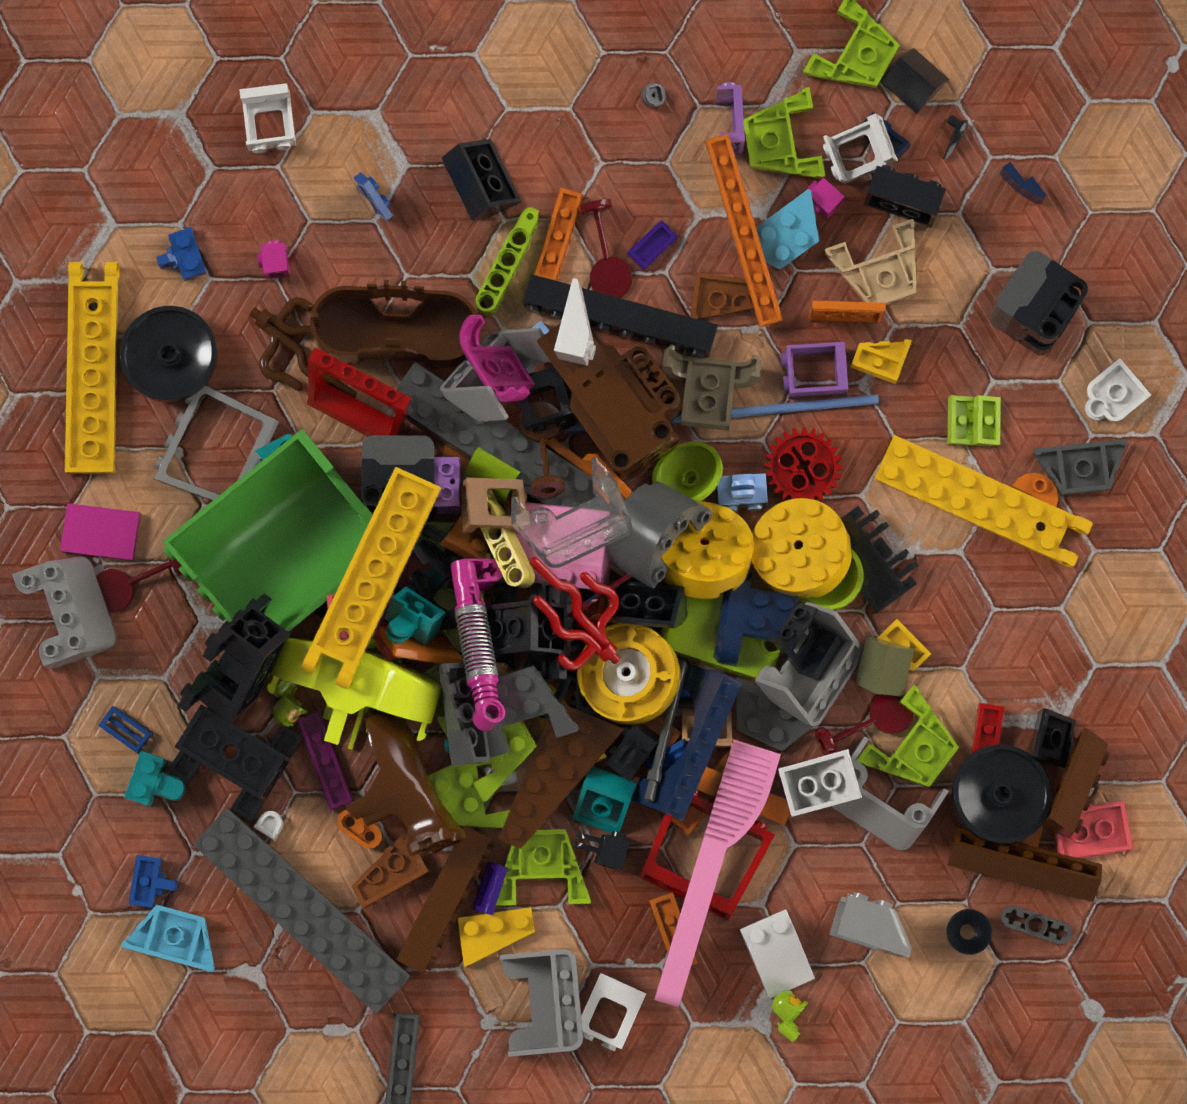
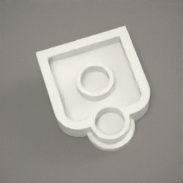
[1085,358,1151,422]

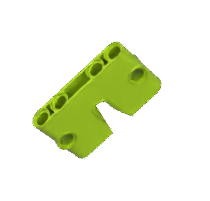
[659,592,780,681]

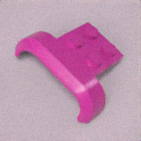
[459,315,535,402]

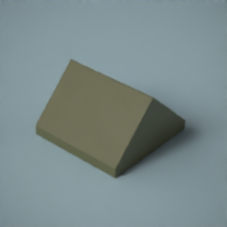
[854,636,914,696]

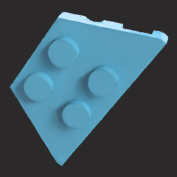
[734,189,820,270]
[121,905,215,972]

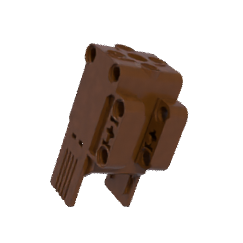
[537,323,683,481]

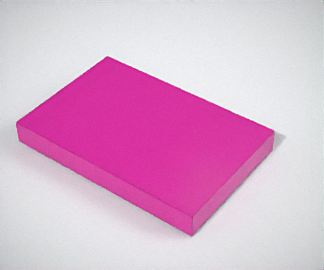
[60,503,141,561]

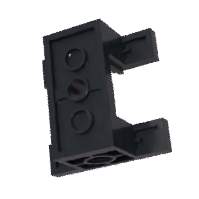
[462,579,567,681]
[178,593,291,724]
[167,705,304,822]

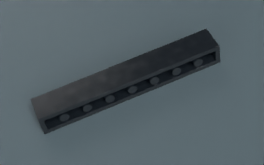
[523,274,718,359]

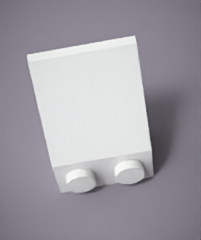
[554,278,596,366]
[778,749,862,817]
[739,909,815,999]

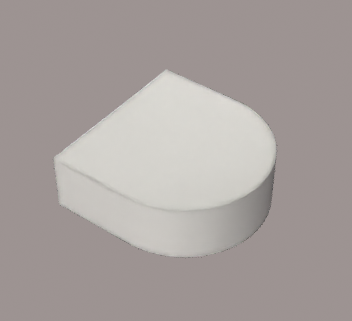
[254,811,284,841]

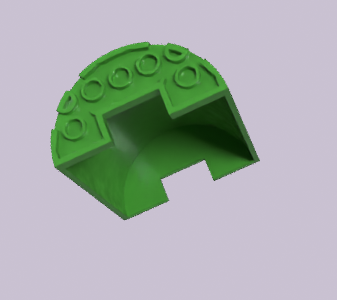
[162,429,373,632]

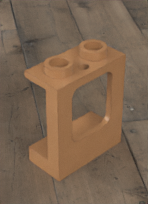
[459,478,529,534]

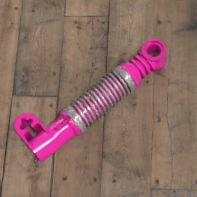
[450,558,505,731]

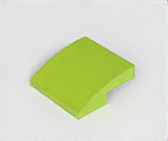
[947,395,1001,446]
[462,447,520,507]

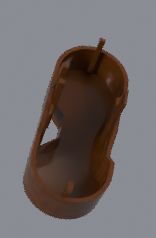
[310,280,477,368]

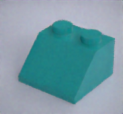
[572,767,637,833]

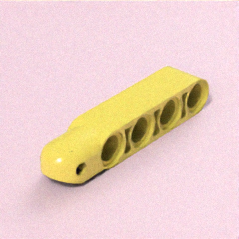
[480,489,535,588]

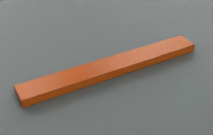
[705,134,783,328]

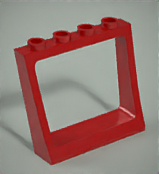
[307,347,411,437]
[639,791,775,921]

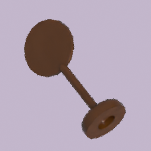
[518,402,565,498]

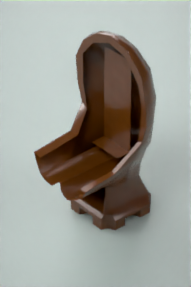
[345,707,467,856]

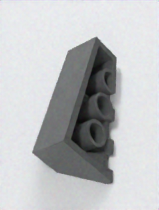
[439,663,490,766]

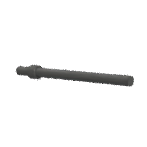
[644,661,688,802]

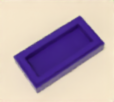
[627,220,678,271]
[473,862,508,916]

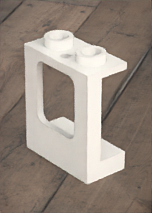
[239,83,296,153]
[823,113,898,184]
[581,973,646,1051]

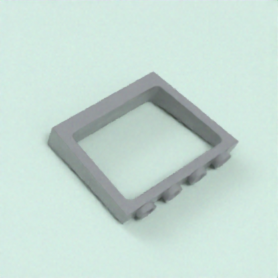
[154,385,279,501]

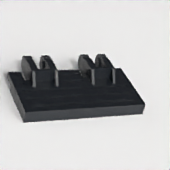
[840,506,919,613]

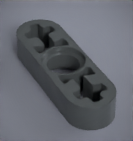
[1000,906,1071,944]

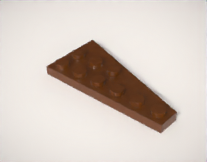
[498,703,624,849]

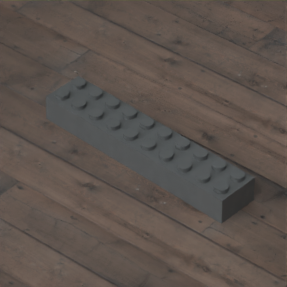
[388,362,619,511]
[193,808,412,1014]

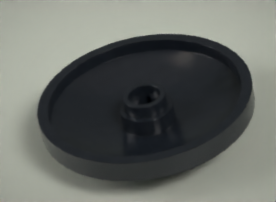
[120,306,218,402]
[951,744,1051,844]

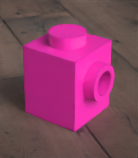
[807,177,845,220]
[257,240,290,279]

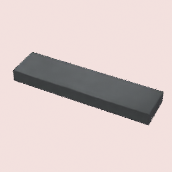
[385,1012,421,1104]

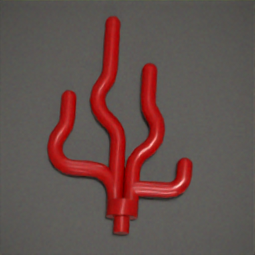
[530,557,620,671]

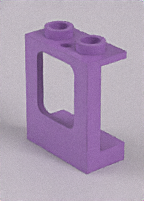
[716,82,745,155]
[434,457,462,515]

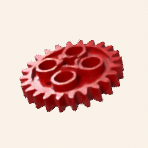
[763,427,843,502]

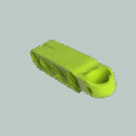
[475,207,539,317]

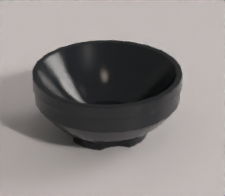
[946,909,992,955]

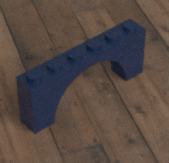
[631,665,742,821]

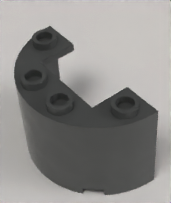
[606,481,713,589]

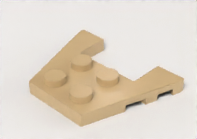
[824,219,917,305]

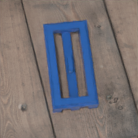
[98,706,153,754]

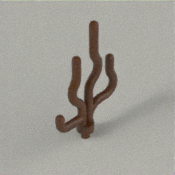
[249,297,357,398]

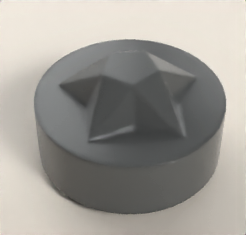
[641,83,666,108]

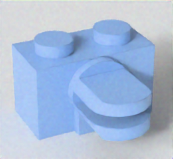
[716,473,768,512]

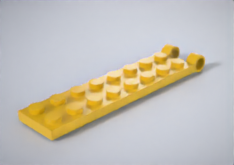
[65,261,120,474]
[874,435,1093,568]
[301,467,441,690]

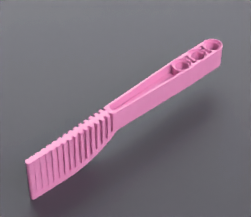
[654,739,781,1007]

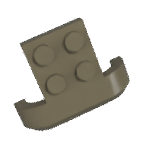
[663,345,761,431]

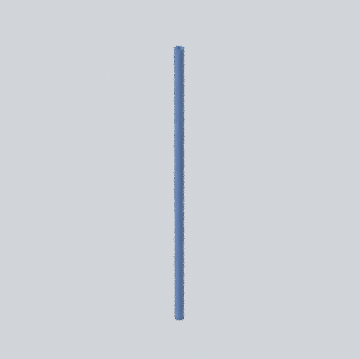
[565,394,879,434]

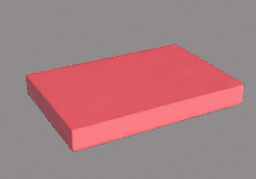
[1053,801,1133,858]

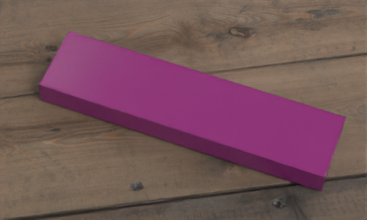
[297,710,354,811]

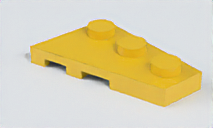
[458,907,535,968]

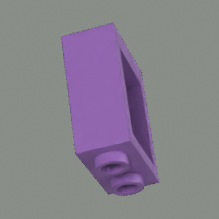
[781,342,848,398]

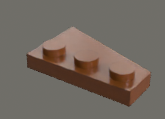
[690,272,754,319]
[439,508,491,559]
[352,829,430,909]

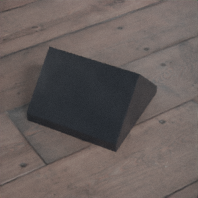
[882,48,949,114]
[1029,708,1076,768]

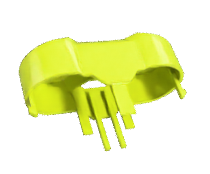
[267,637,442,750]

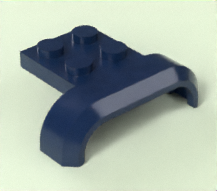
[713,573,798,666]

